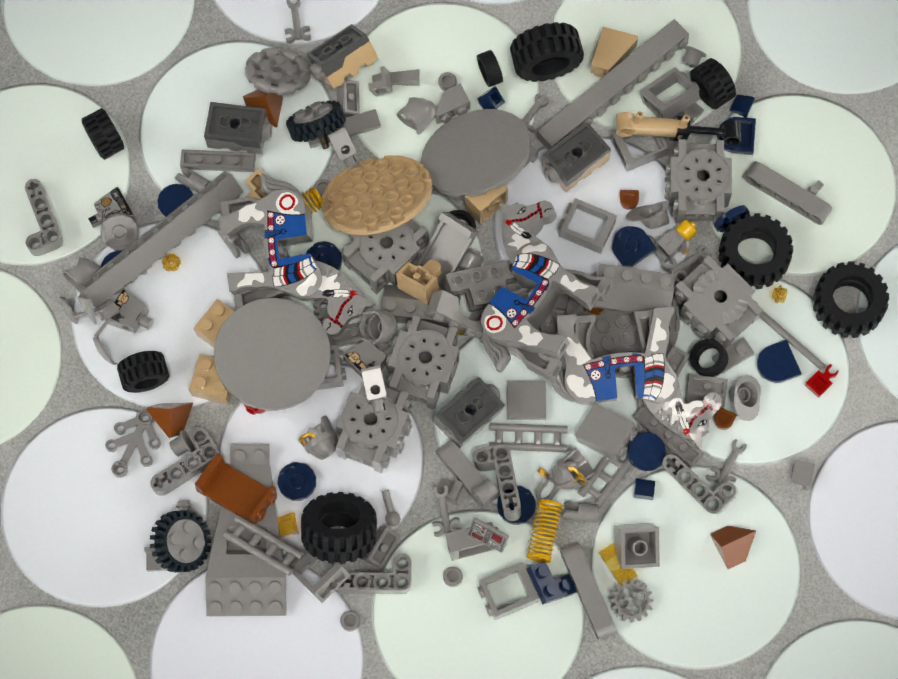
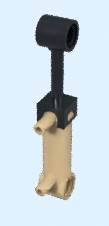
[616,111,742,145]

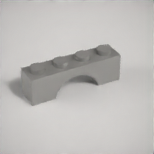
[426,290,483,343]

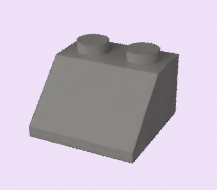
[614,524,660,569]

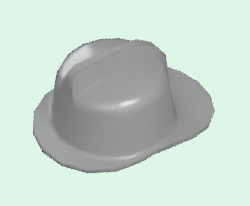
[626,201,669,229]
[730,375,761,421]

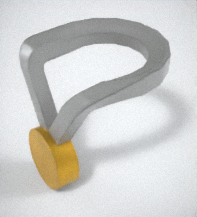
[536,467,560,500]

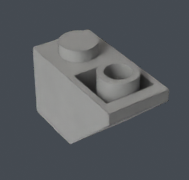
[435,83,470,124]

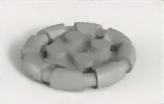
[245,47,311,95]

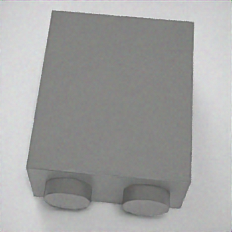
[575,403,638,462]

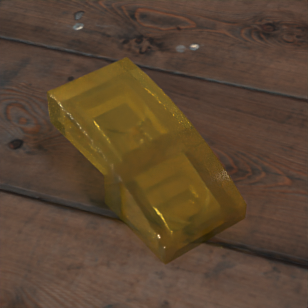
[598,542,637,586]

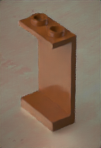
[195,453,277,525]

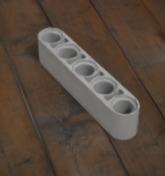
[744,161,833,225]
[560,543,617,640]

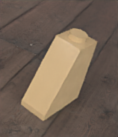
[590,27,638,77]

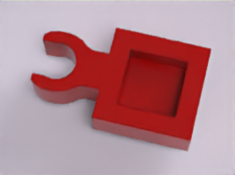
[805,364,839,398]

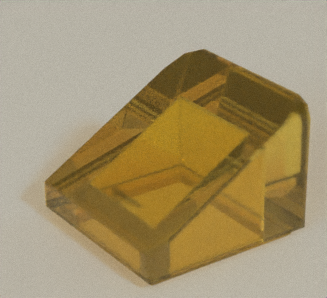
[278,512,299,537]

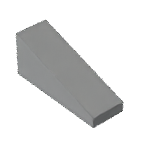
[390,69,420,86]

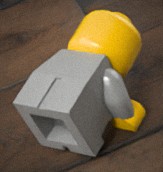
[657,220,697,257]

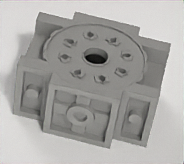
[664,139,732,224]
[342,219,429,295]
[673,255,763,348]
[386,315,460,410]
[336,382,412,473]

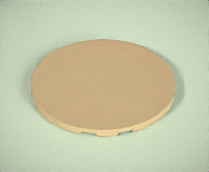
[321,155,433,235]

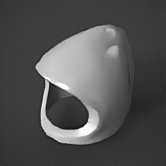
[397,97,436,134]
[62,257,101,298]

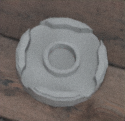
[100,213,138,250]

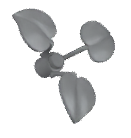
[59,296,119,365]

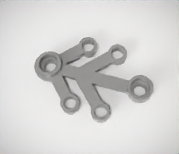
[105,409,161,478]

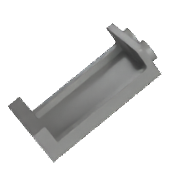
[416,212,479,291]

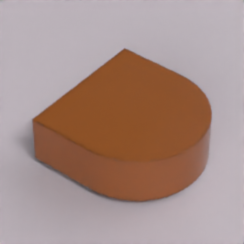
[620,190,639,210]
[714,407,737,430]

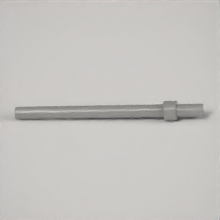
[754,300,826,371]

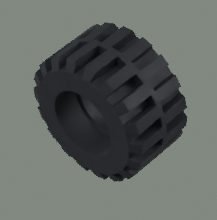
[690,58,736,109]
[81,108,124,160]
[117,351,170,393]

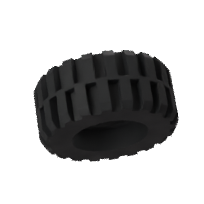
[510,22,584,82]
[718,213,793,289]
[812,261,889,338]
[301,492,377,564]

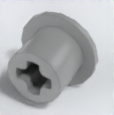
[682,46,707,68]
[169,430,195,457]

